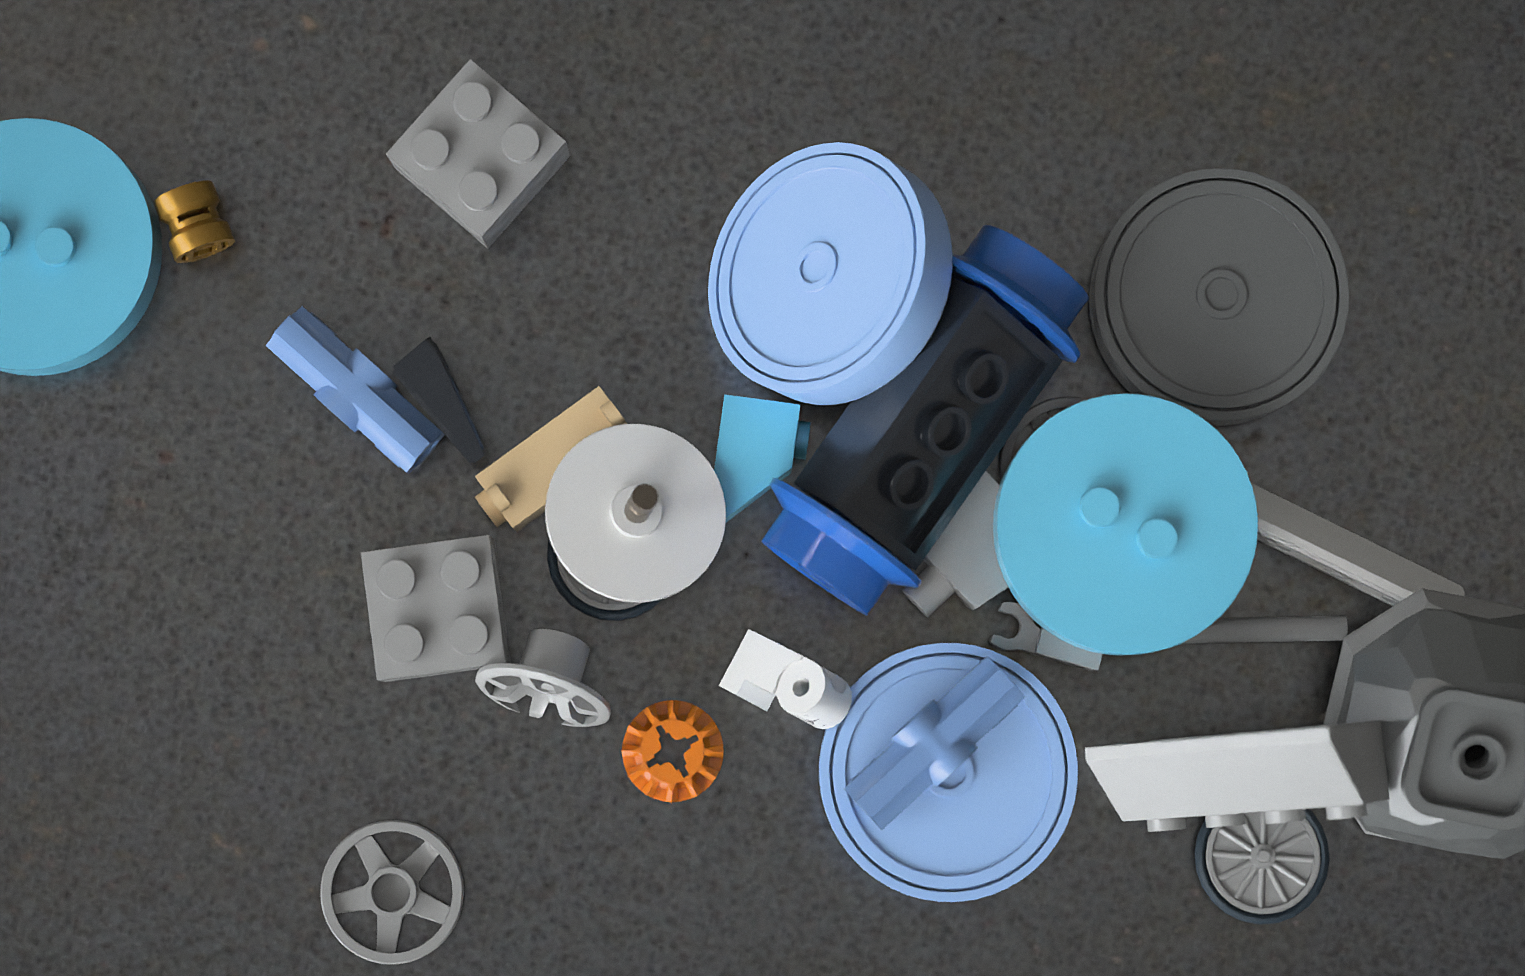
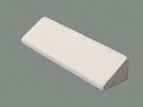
[1251,483,1465,606]

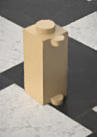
[475,386,627,532]

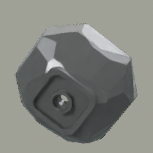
[1323,588,1525,859]

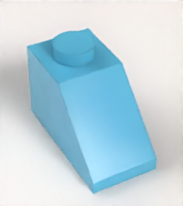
[714,394,811,523]

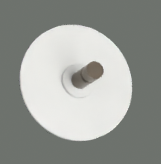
[545,424,726,602]

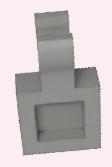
[989,602,1103,672]

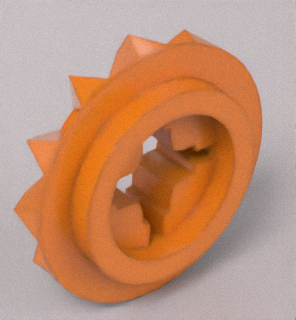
[622,700,724,802]

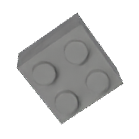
[386,59,570,249]
[361,535,511,682]

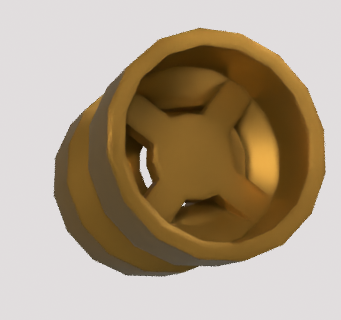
[153,180,235,263]

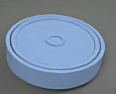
[708,142,952,405]
[819,643,1078,902]

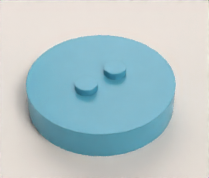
[0,118,162,376]
[993,394,1258,656]

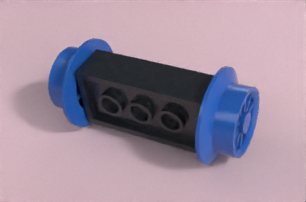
[761,225,1089,616]

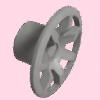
[475,629,612,727]

